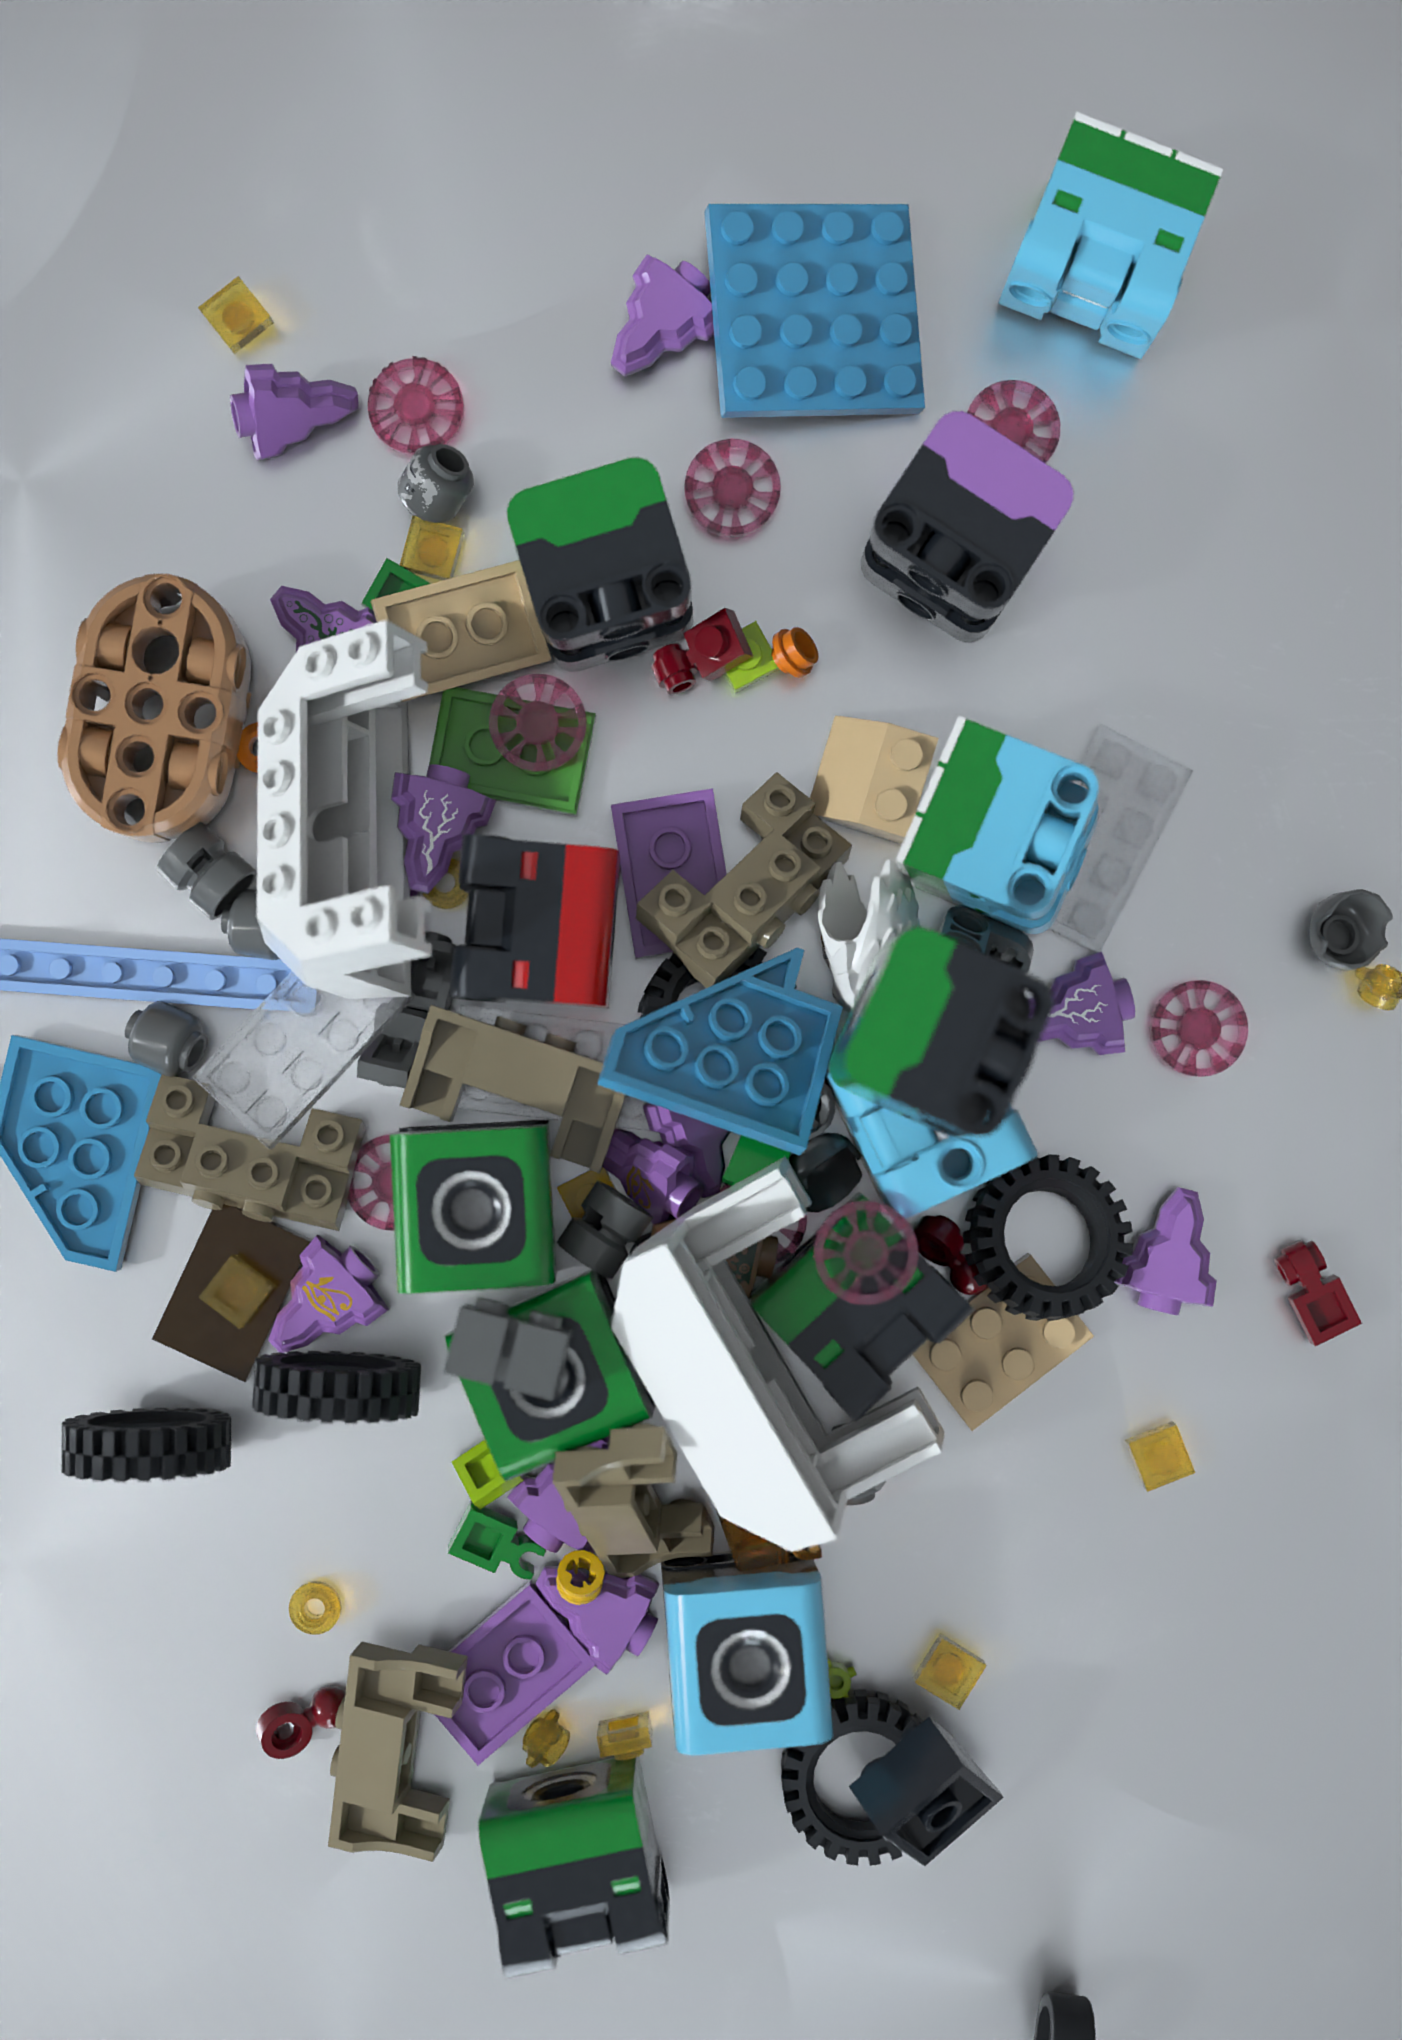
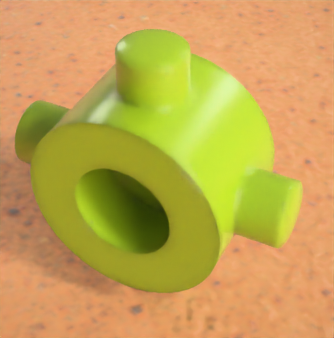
[828,1658,857,1699]

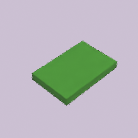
[429,687,596,816]

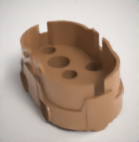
[57,574,252,843]

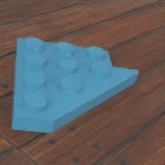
[597,947,843,1156]
[0,1035,161,1272]

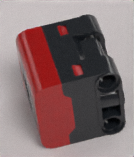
[449,834,620,1008]

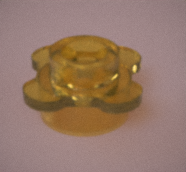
[1355,964,1402,1010]
[522,1709,570,1768]

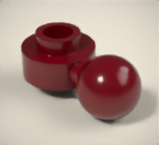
[909,1215,987,1295]
[256,1686,346,1759]

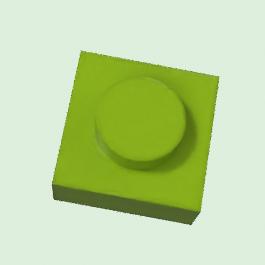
[725,621,779,693]
[452,1440,524,1510]

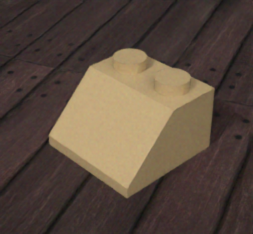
[810,715,939,844]

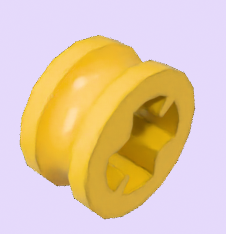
[556,1550,604,1605]

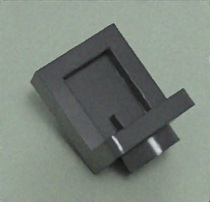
[394,931,456,1013]
[357,1003,428,1088]

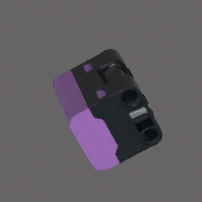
[861,411,1073,642]

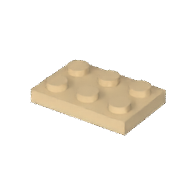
[371,560,551,703]
[912,1253,1094,1431]

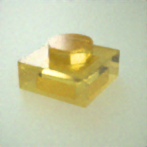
[198,276,274,354]
[400,516,465,580]
[199,1254,276,1329]
[1125,1421,1195,1492]
[913,1633,986,1710]
[596,1711,653,1760]

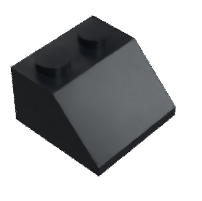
[849,1717,1004,1866]

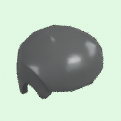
[1310,889,1393,970]
[789,1133,862,1213]

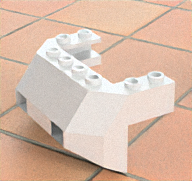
[257,620,432,999]
[611,1156,945,1552]

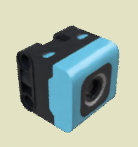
[661,1547,833,1755]

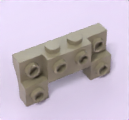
[636,772,852,988]
[399,1005,626,1173]
[134,1074,366,1231]
[552,1423,715,1578]
[328,1641,468,1862]

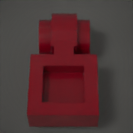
[652,608,753,695]
[1274,1240,1362,1347]

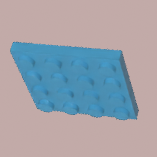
[704,204,925,418]

